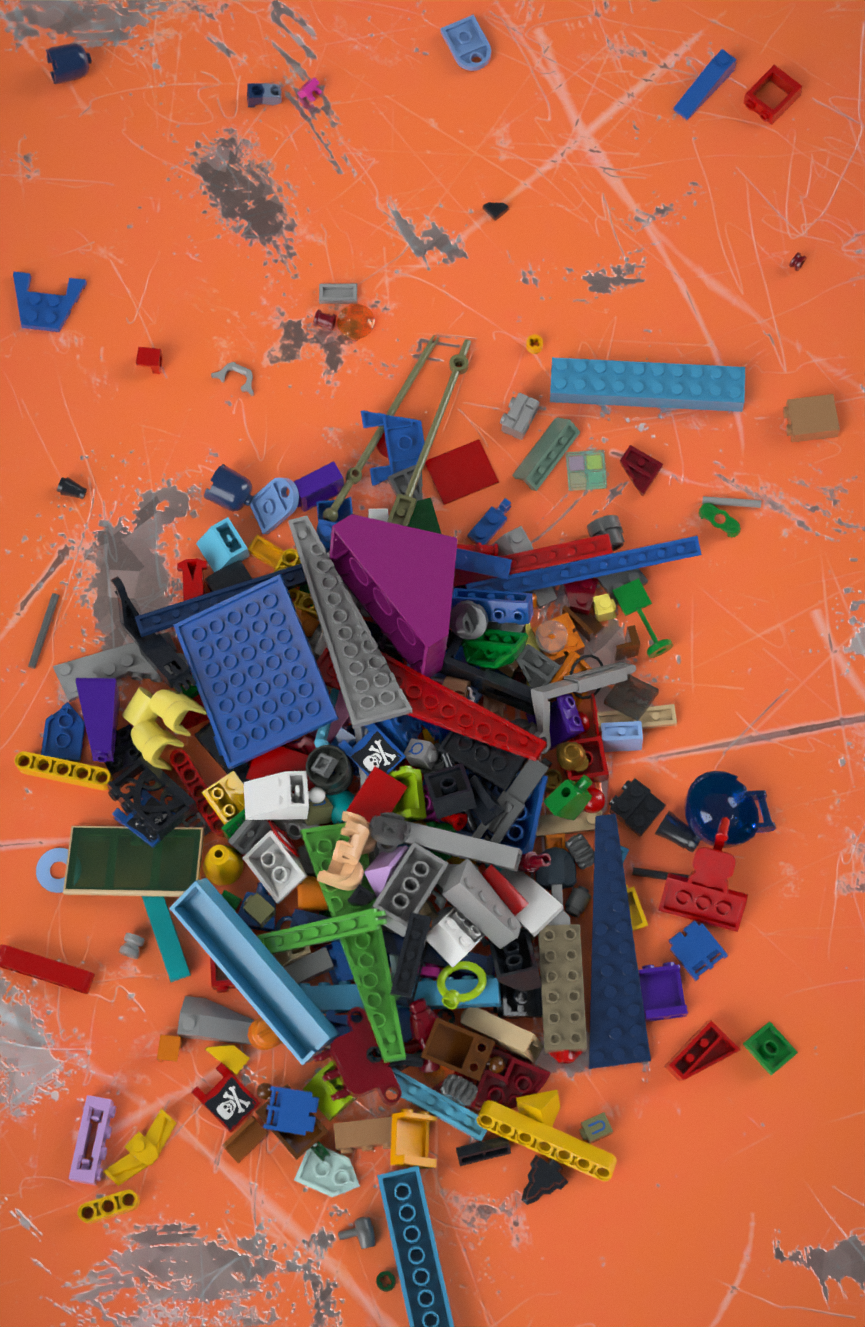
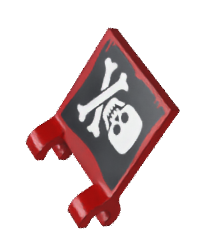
[191,1062,261,1133]

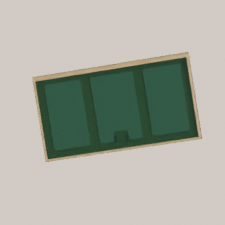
[63,826,205,897]

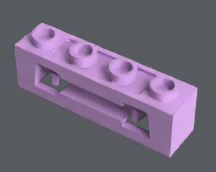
[69,1095,116,1186]

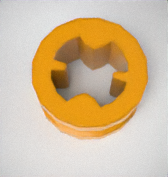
[526,334,543,354]

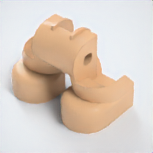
[317,811,377,891]

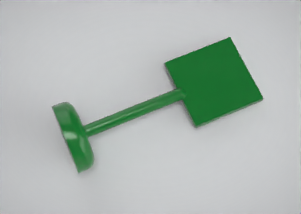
[612,578,674,658]

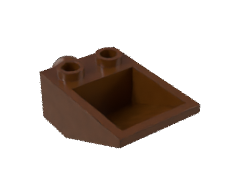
[421,1018,505,1081]
[255,1083,329,1160]

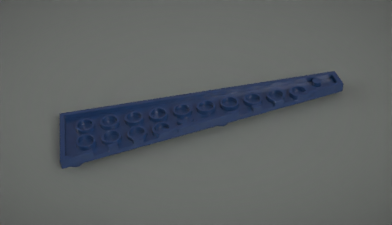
[589,814,651,1069]

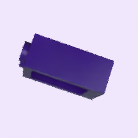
[294,461,344,512]

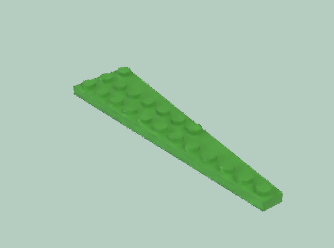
[300,823,406,1063]

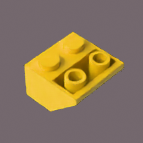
[202,771,245,825]

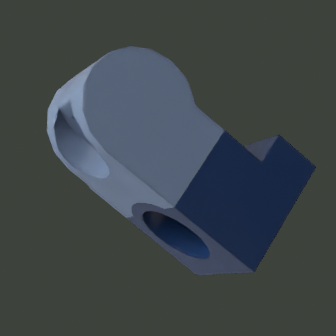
[247,83,282,108]

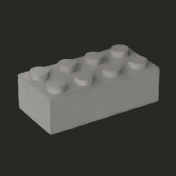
[371,842,449,937]

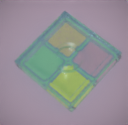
[565,450,607,491]

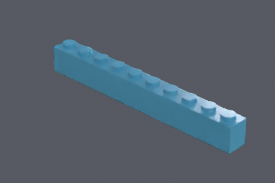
[298,975,501,1014]

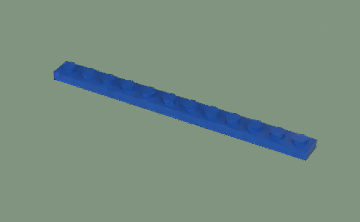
[465,536,702,593]

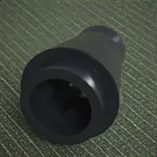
[57,477,87,499]

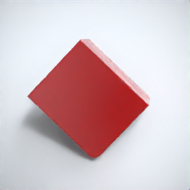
[136,346,163,374]

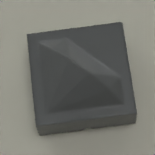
[310,753,339,779]

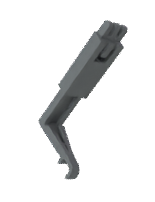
[472,758,552,866]

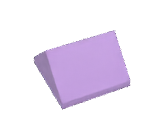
[364,846,408,897]

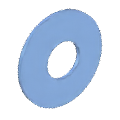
[36,848,82,893]

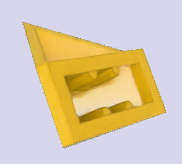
[516,1090,560,1127]

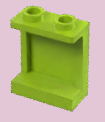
[388,766,426,822]

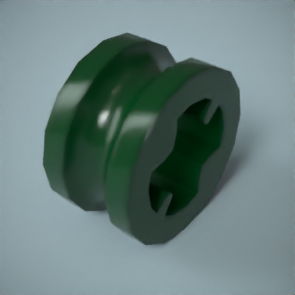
[311,1141,331,1162]
[376,1271,396,1292]

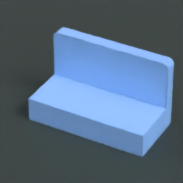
[601,721,643,752]

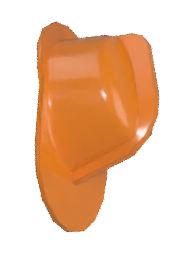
[248,1017,283,1050]

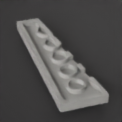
[53,632,177,702]

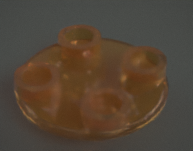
[337,304,375,341]

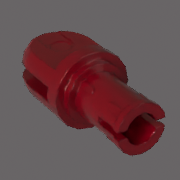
[518,852,551,873]

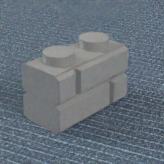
[500,393,539,440]

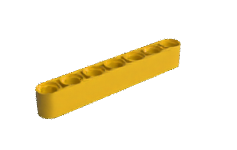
[477,1101,617,1181]

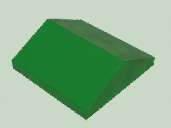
[743,1022,798,1076]

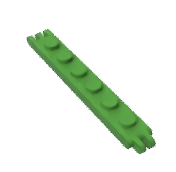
[257,908,387,954]

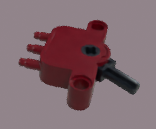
[313,1007,424,1106]

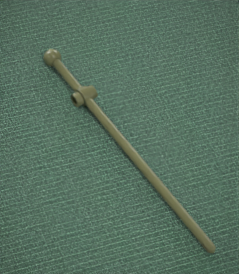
[323,335,439,522]

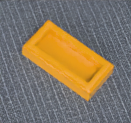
[247,534,284,569]

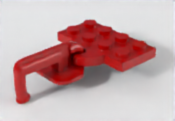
[658,817,748,932]

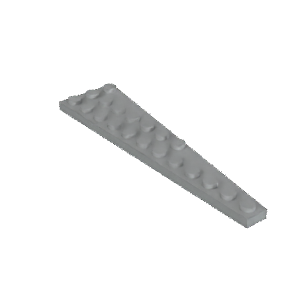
[288,515,412,729]

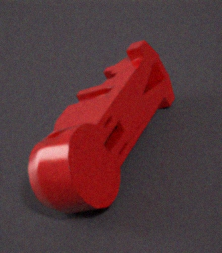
[177,558,207,601]

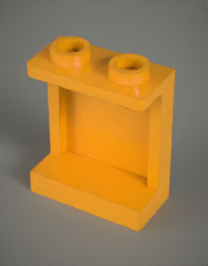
[390,1109,437,1169]

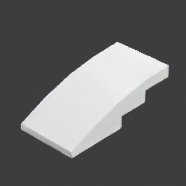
[500,869,564,937]

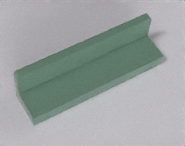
[512,417,580,491]

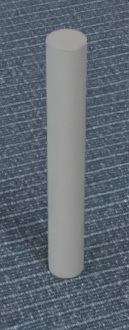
[702,496,761,508]

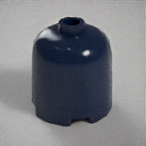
[46,43,92,84]
[204,464,253,512]

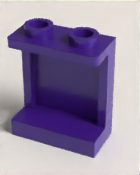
[526,694,584,750]
[638,962,688,1022]

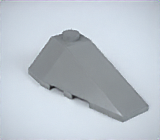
[492,526,558,608]

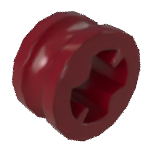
[789,252,807,271]

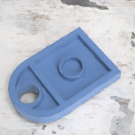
[440,14,491,71]
[250,477,299,534]

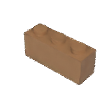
[333,1117,392,1154]

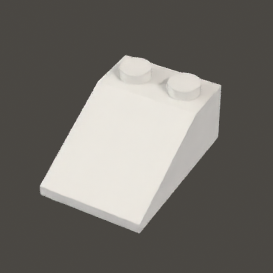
[242,830,307,904]

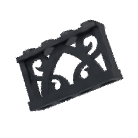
[107,755,198,841]
[390,912,432,1008]

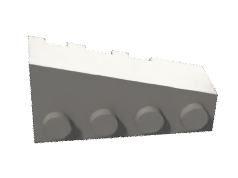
[442,858,521,949]

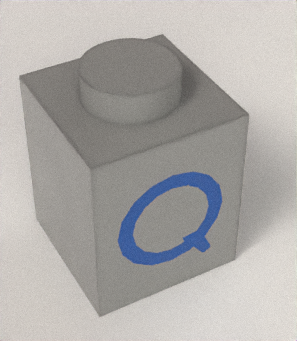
[404,738,439,770]

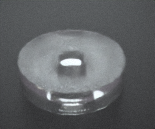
[536,620,568,653]

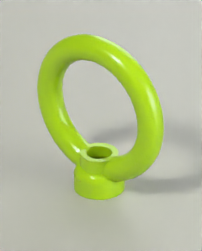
[437,961,487,1009]

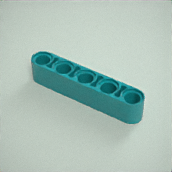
[142,884,191,983]

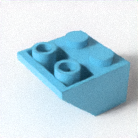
[196,517,250,573]

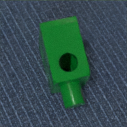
[543,775,592,820]

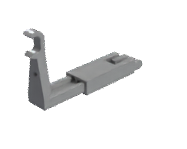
[531,662,636,754]

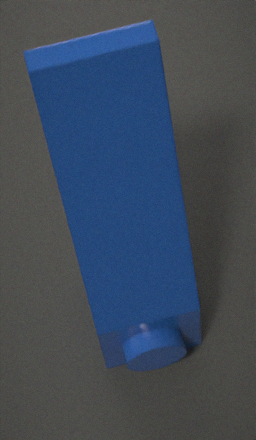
[673,49,737,120]

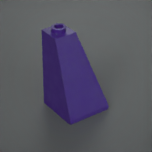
[75,678,120,762]

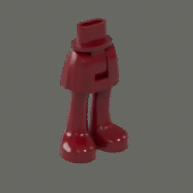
[409,998,440,1073]

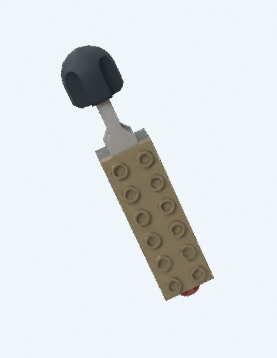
[535,847,587,1064]

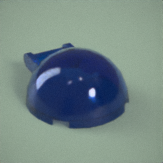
[684,771,776,848]

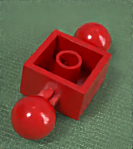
[562,711,609,814]

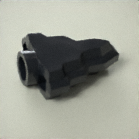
[521,1155,568,1205]

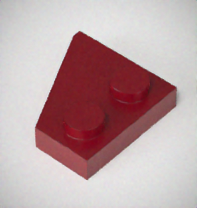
[620,445,663,496]
[564,578,598,615]

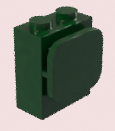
[408,497,441,534]

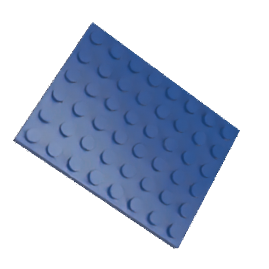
[173,574,339,770]

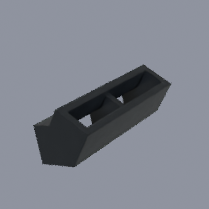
[456,1136,511,1166]

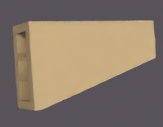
[460,1008,544,1064]

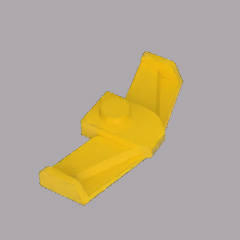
[103,1109,177,1186]

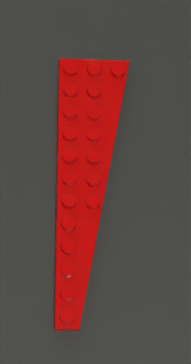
[316,647,547,761]

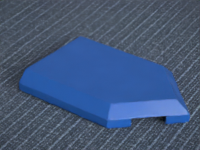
[41,702,85,762]

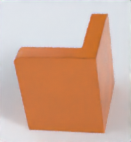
[157,1034,183,1062]

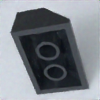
[488,930,542,992]

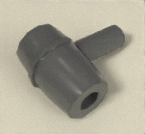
[338,1216,376,1249]

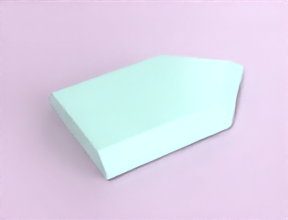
[294,1143,360,1197]

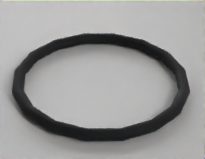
[569,654,603,699]

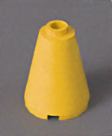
[203,845,243,886]

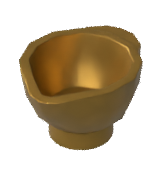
[556,742,588,772]

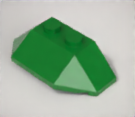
[462,629,528,668]

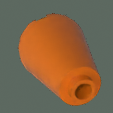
[298,875,329,913]

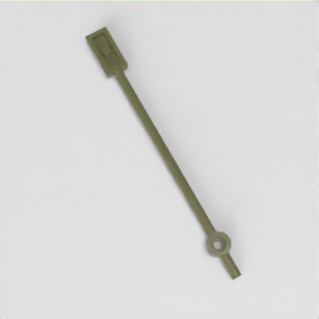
[387,339,471,527]

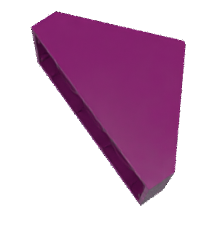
[329,514,458,678]

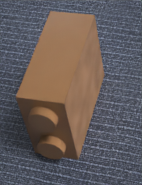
[783,394,840,443]

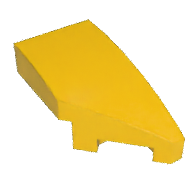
[205,1044,250,1075]

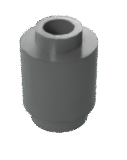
[564,886,592,918]

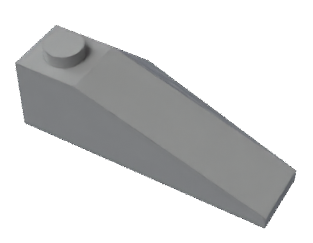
[177,996,255,1045]

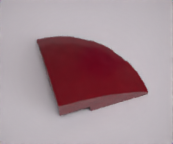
[469,1046,551,1110]

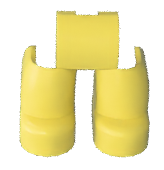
[122,687,207,771]

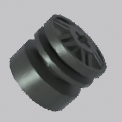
[306,745,354,795]

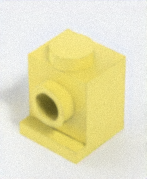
[592,593,617,622]

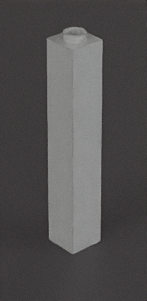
[403,821,522,872]

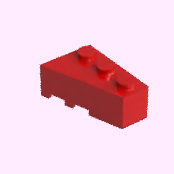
[664,1020,741,1081]

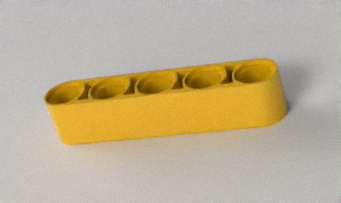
[14,752,113,790]

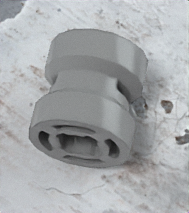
[119,933,145,959]

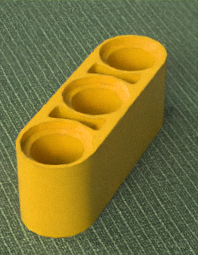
[78,1190,140,1224]

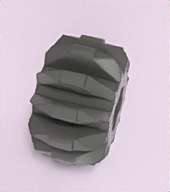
[565,833,594,870]
[441,1074,477,1106]

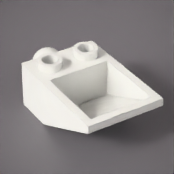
[244,771,325,820]

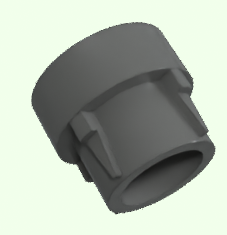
[587,515,625,552]

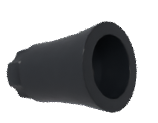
[655,810,703,853]

